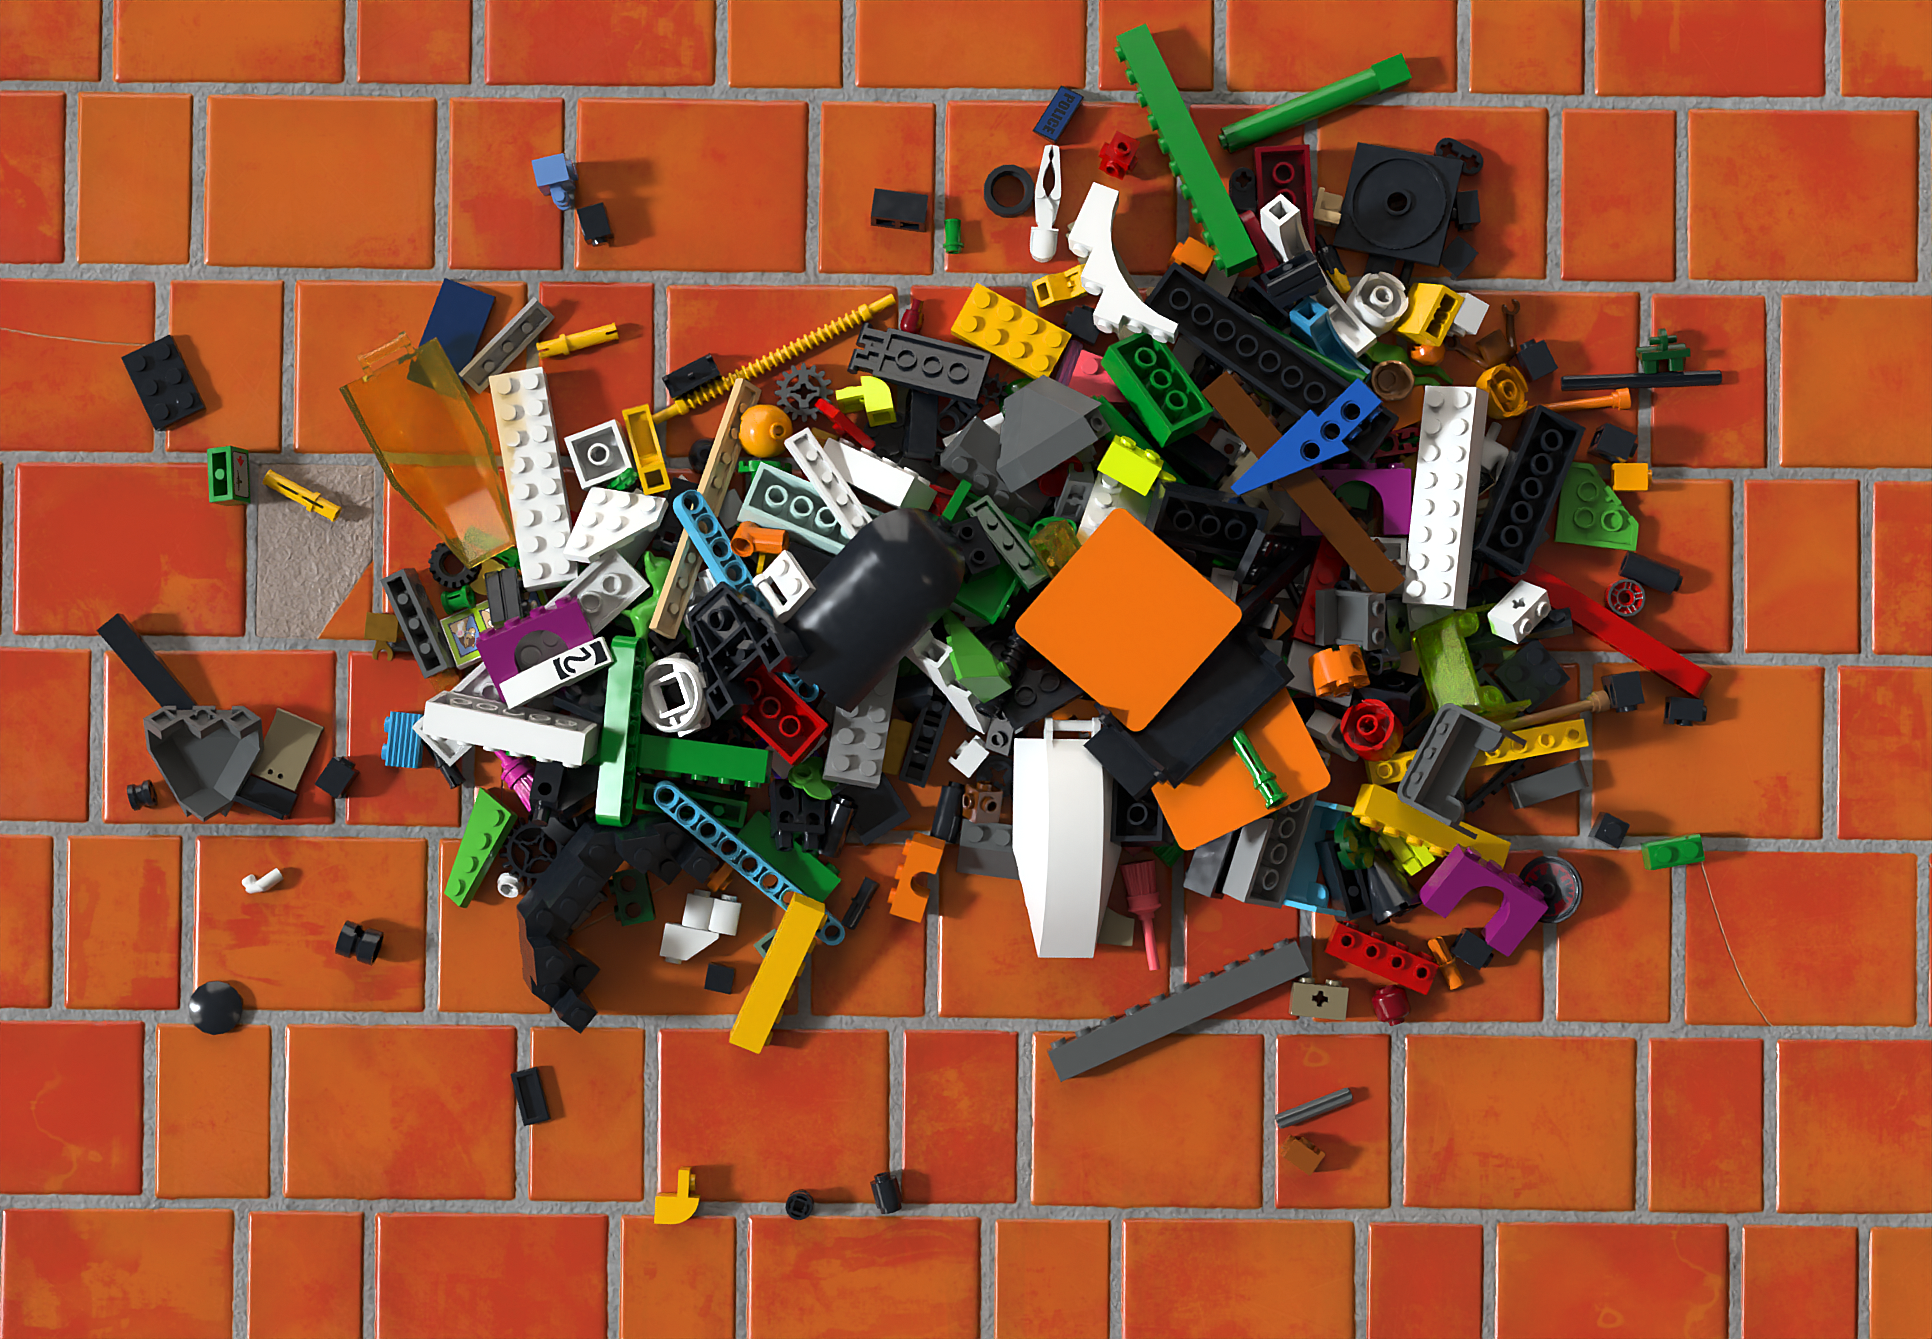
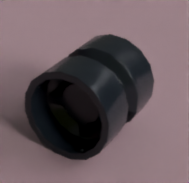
[335,920,384,966]

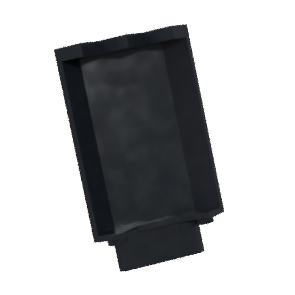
[1083,625,1295,801]

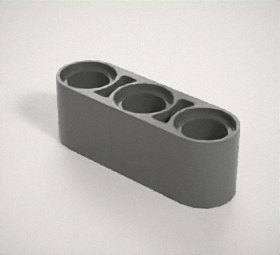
[1506,760,1589,810]

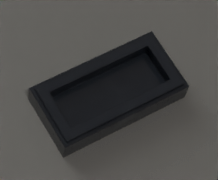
[511,1066,551,1126]

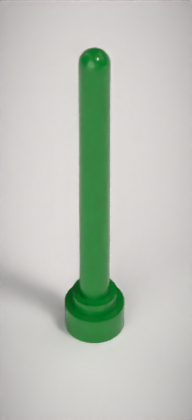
[1255,317,1368,384]

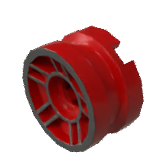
[1604,579,1646,617]

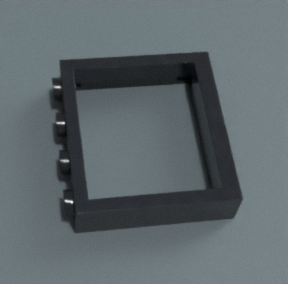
[1401,668,1539,813]

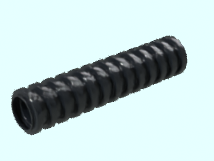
[975,613,1031,719]

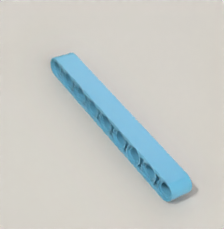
[673,490,819,703]
[653,780,845,946]

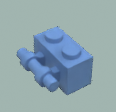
[531,153,579,211]

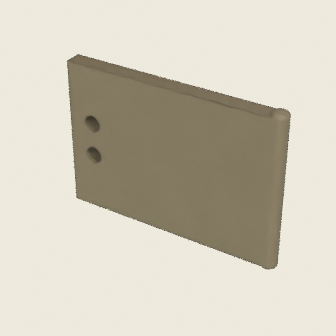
[251,708,324,791]

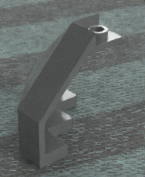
[996,375,1111,493]
[143,706,264,822]

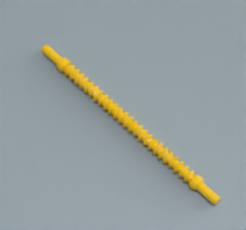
[652,294,896,425]

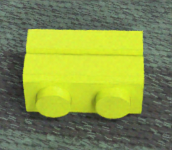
[1376,828,1437,877]

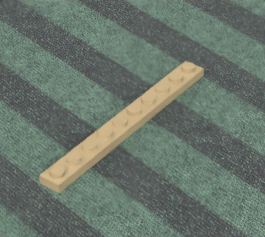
[649,378,762,639]

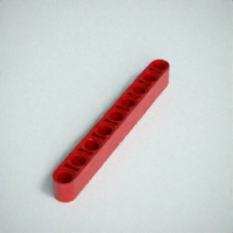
[1494,562,1713,699]

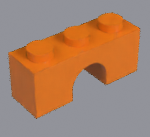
[887,831,946,923]

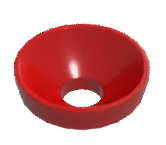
[1036,455,1082,497]

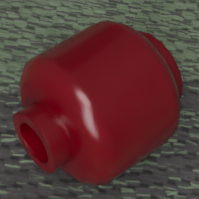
[1372,984,1411,1026]

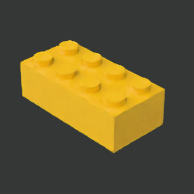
[951,283,1072,380]

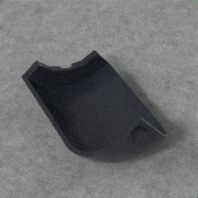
[782,508,965,713]

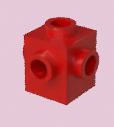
[1098,131,1141,180]

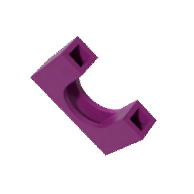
[1300,463,1411,536]
[475,595,597,703]
[1418,844,1549,957]

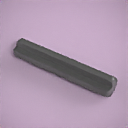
[1275,1088,1353,1129]

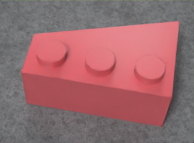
[1068,350,1131,406]

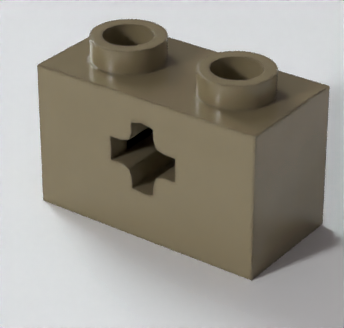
[1289,977,1349,1021]

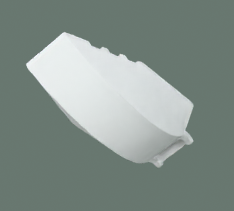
[1012,717,1121,958]

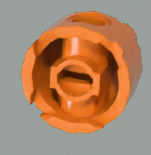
[1307,644,1370,698]

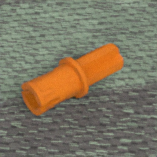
[1428,936,1465,990]

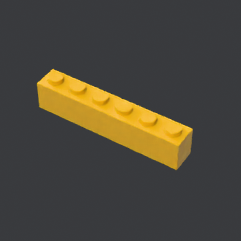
[1352,784,1511,869]
[729,892,828,1054]

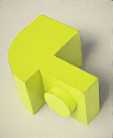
[836,376,897,427]

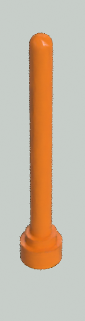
[1502,388,1631,420]

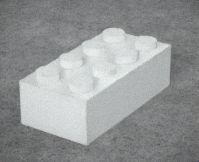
[823,438,937,511]

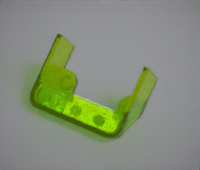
[1412,603,1531,722]

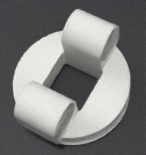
[641,653,711,737]

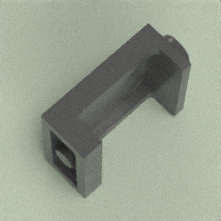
[1315,588,1386,651]

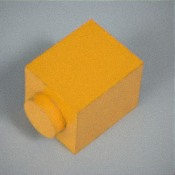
[1610,463,1652,492]

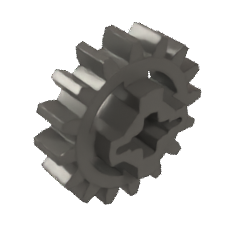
[775,363,834,423]

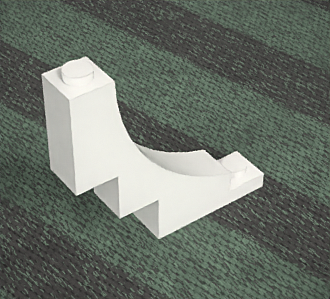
[905,629,991,734]

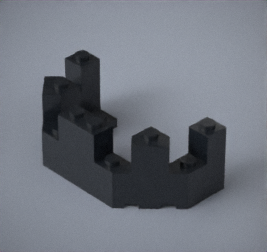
[516,811,720,1034]

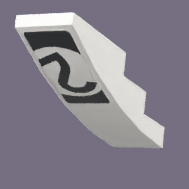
[499,637,614,710]

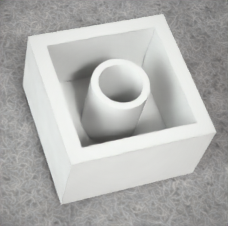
[564,419,639,493]

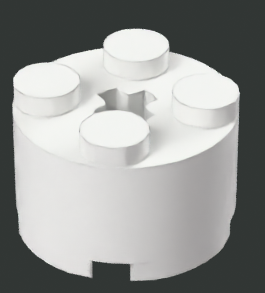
[1346,272,1408,337]

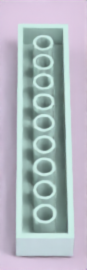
[736,462,990,625]

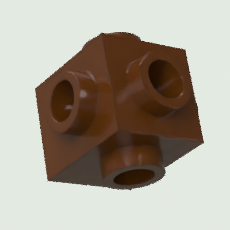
[962,780,1004,824]

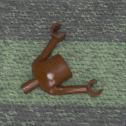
[1443,299,1520,370]

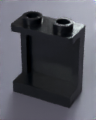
[831,771,911,846]

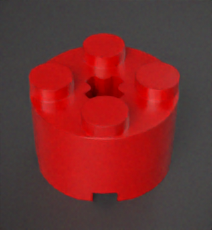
[1341,699,1403,762]

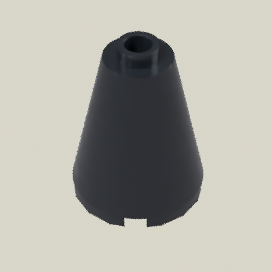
[1361,850,1422,926]

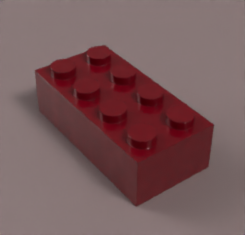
[1252,144,1316,255]

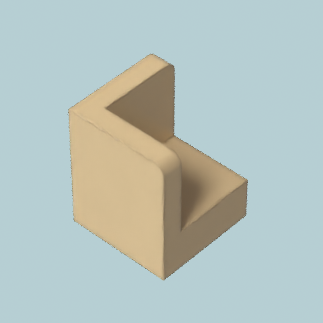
[1313,187,1343,229]

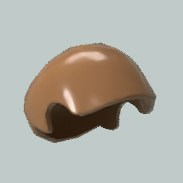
[1370,360,1415,401]

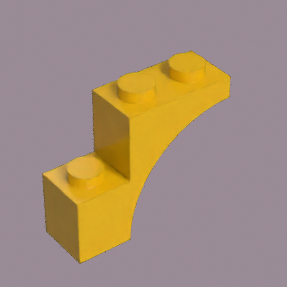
[622,403,671,496]

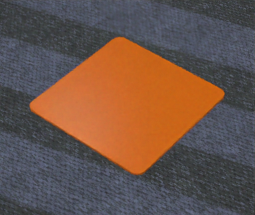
[1015,508,1242,731]
[1151,687,1330,851]

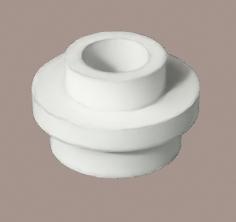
[497,873,524,898]

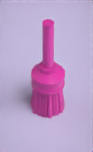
[494,749,536,815]

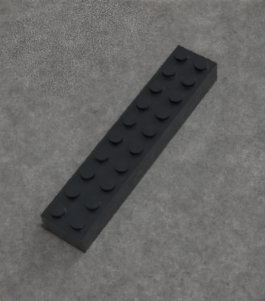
[1144,262,1399,467]

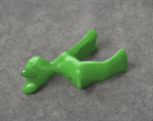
[621,550,694,669]

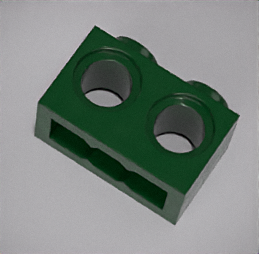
[608,868,657,927]

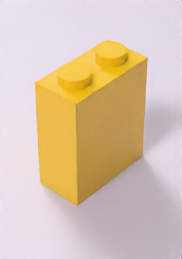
[1390,283,1465,347]

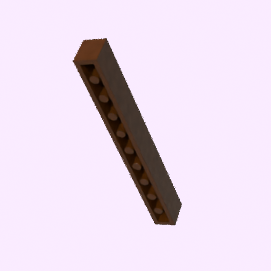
[1201,370,1406,597]

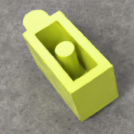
[1097,435,1176,496]

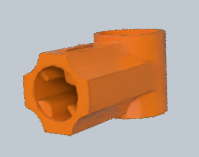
[730,521,789,557]

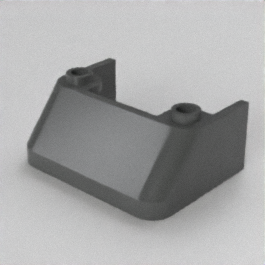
[1397,703,1527,840]

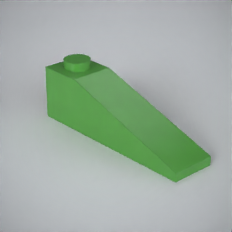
[942,609,1012,703]

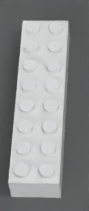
[489,367,581,592]
[1402,386,1489,610]

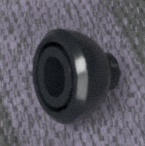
[688,438,715,475]

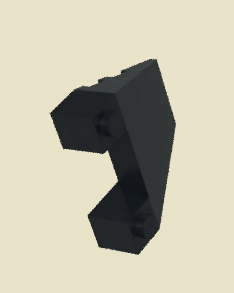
[687,581,808,720]

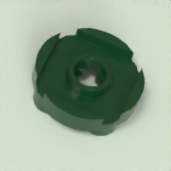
[1334,816,1378,870]

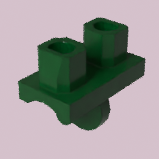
[1636,328,1690,374]

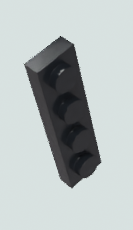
[1462,607,1574,653]

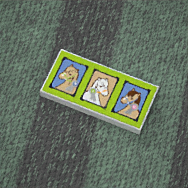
[440,590,549,670]

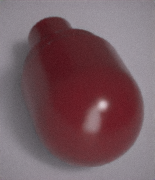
[900,299,924,334]

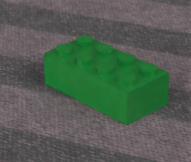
[1101,332,1214,448]

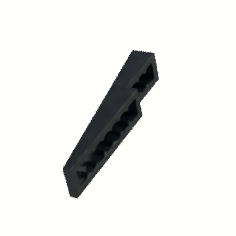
[96,613,199,710]

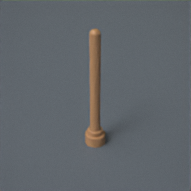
[1496,690,1610,731]

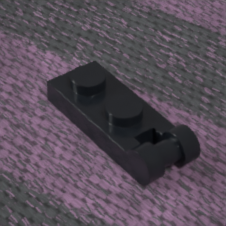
[652,477,699,556]

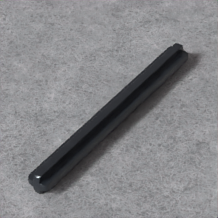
[1560,370,1722,391]

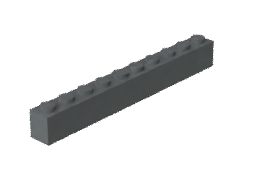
[1047,938,1309,1082]

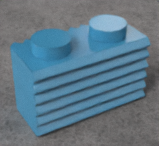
[381,711,424,769]

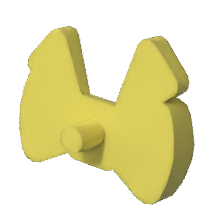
[470,557,505,595]

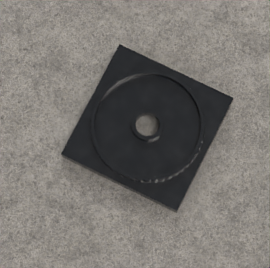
[1333,142,1464,268]
[974,598,1086,734]

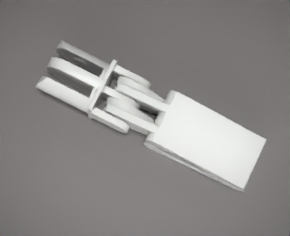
[1030,145,1061,263]

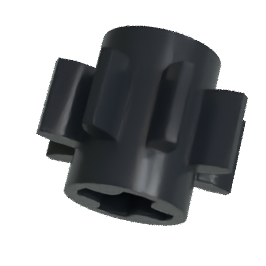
[979,373,1008,406]

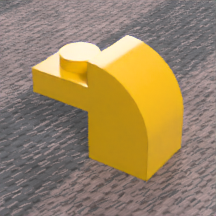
[1032,264,1088,308]
[654,1166,701,1224]

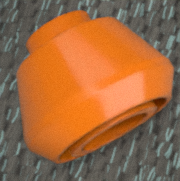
[1410,341,1446,367]

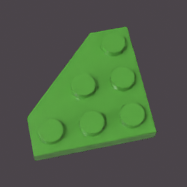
[1553,462,1639,552]

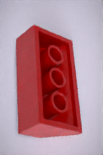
[741,664,829,766]

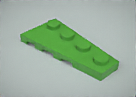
[444,787,518,908]

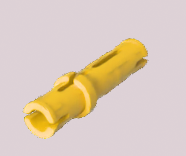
[536,322,619,360]
[262,469,342,522]

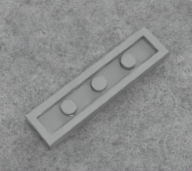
[459,297,555,394]

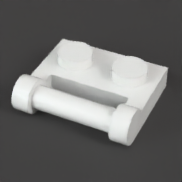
[752,550,816,623]

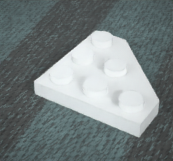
[563,487,668,563]

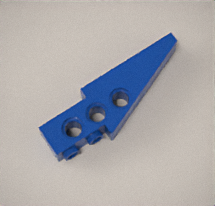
[1230,378,1384,495]

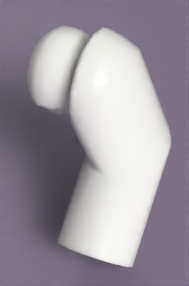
[242,868,284,894]

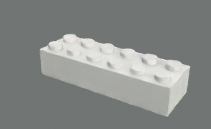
[422,691,600,768]

